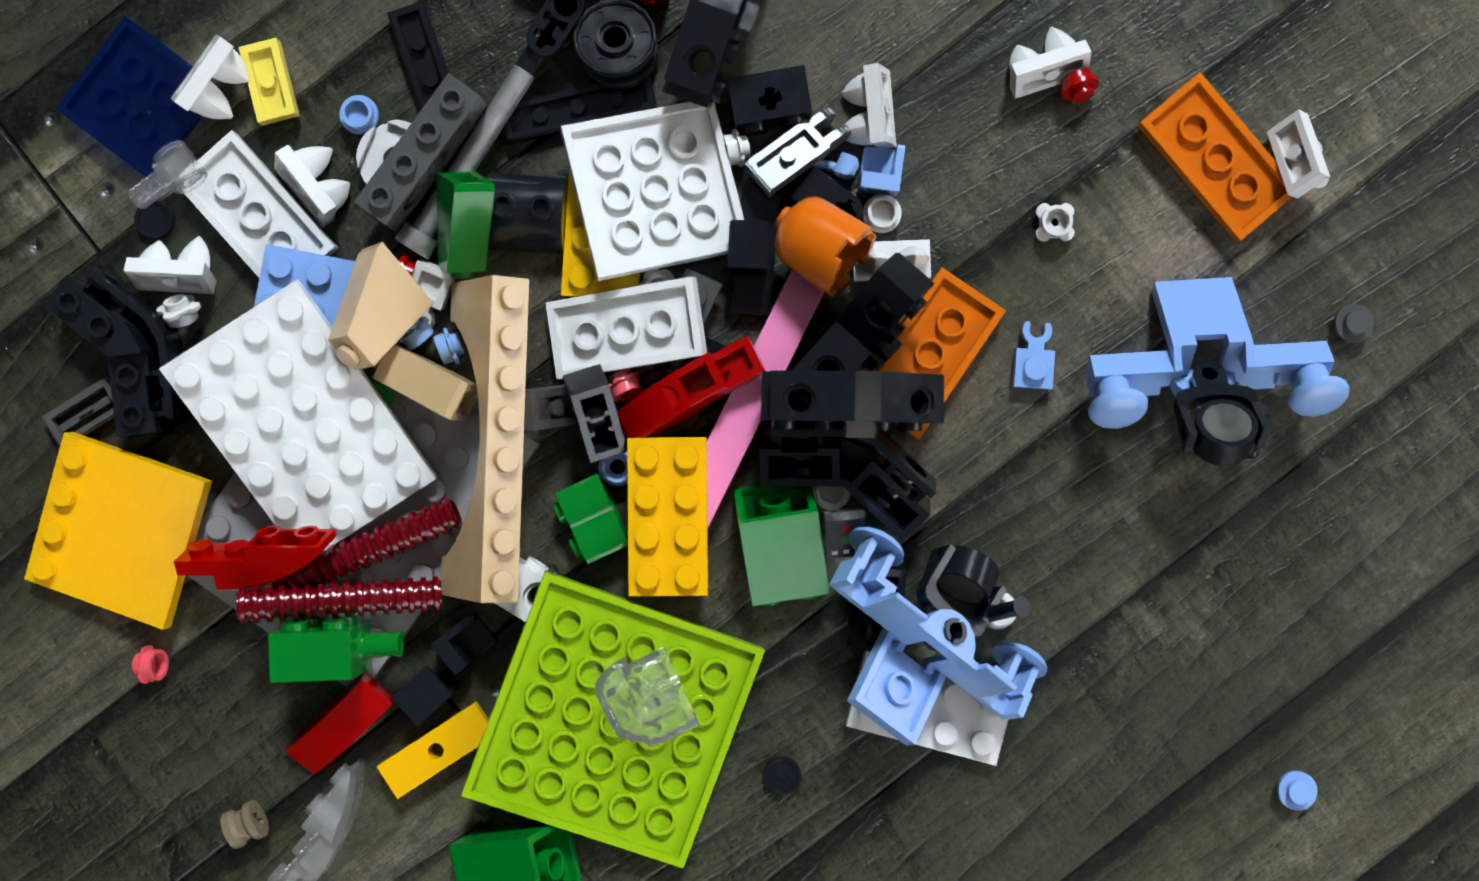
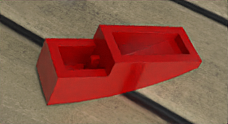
[284,671,393,775]

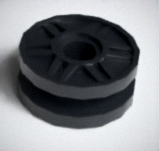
[573,0,659,90]

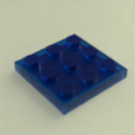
[55,16,223,181]

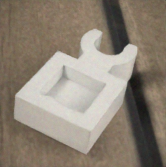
[411,259,456,328]

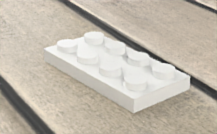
[174,130,339,278]
[546,276,707,379]
[845,649,1008,766]

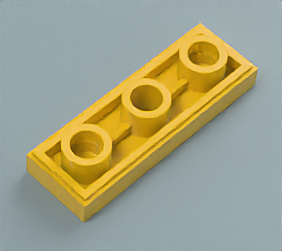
[376,701,489,799]

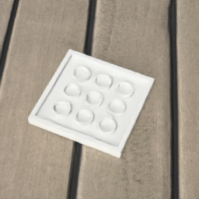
[560,101,744,281]

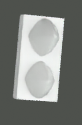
[1009,27,1092,99]
[171,35,249,120]
[841,63,897,149]
[1267,109,1330,199]
[274,145,350,229]
[123,236,217,294]
[852,239,931,283]

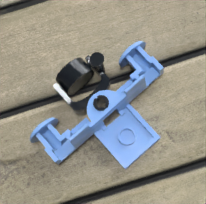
[829,527,1047,746]

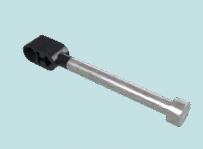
[395,0,584,259]

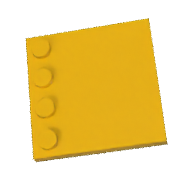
[24,432,212,630]

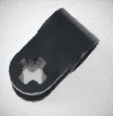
[788,166,863,221]

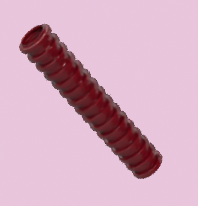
[271,497,462,590]
[236,576,442,624]

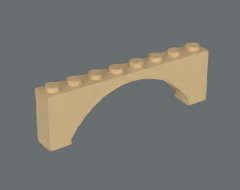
[441,275,529,603]

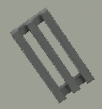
[41,376,115,446]

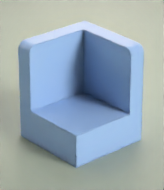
[857,145,905,198]

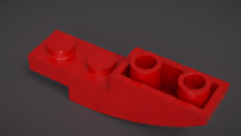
[617,336,766,438]
[173,526,336,590]

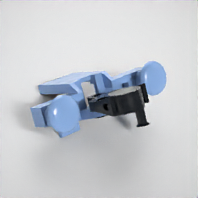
[1085,277,1349,466]

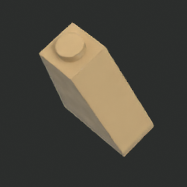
[328,242,434,370]
[373,344,478,421]

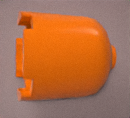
[775,196,876,297]

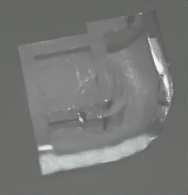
[595,647,700,747]

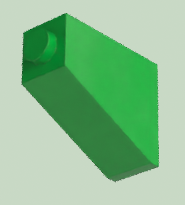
[436,171,495,278]

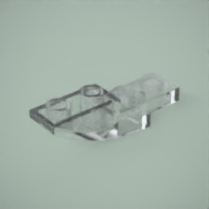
[266,758,366,881]

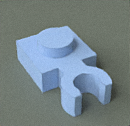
[1011,321,1055,390]

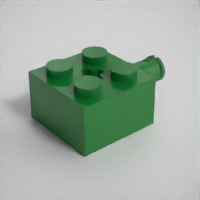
[268,614,404,683]

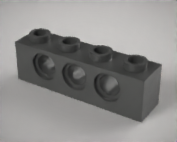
[354,73,488,233]

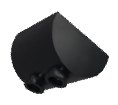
[487,171,569,254]

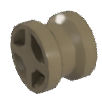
[220,800,269,849]

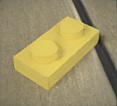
[238,38,300,126]

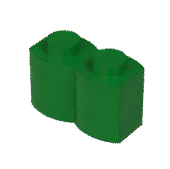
[553,474,628,564]

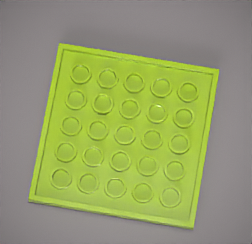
[461,570,765,868]

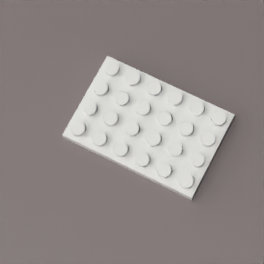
[159,279,437,551]

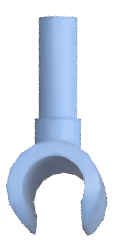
[813,152,859,180]

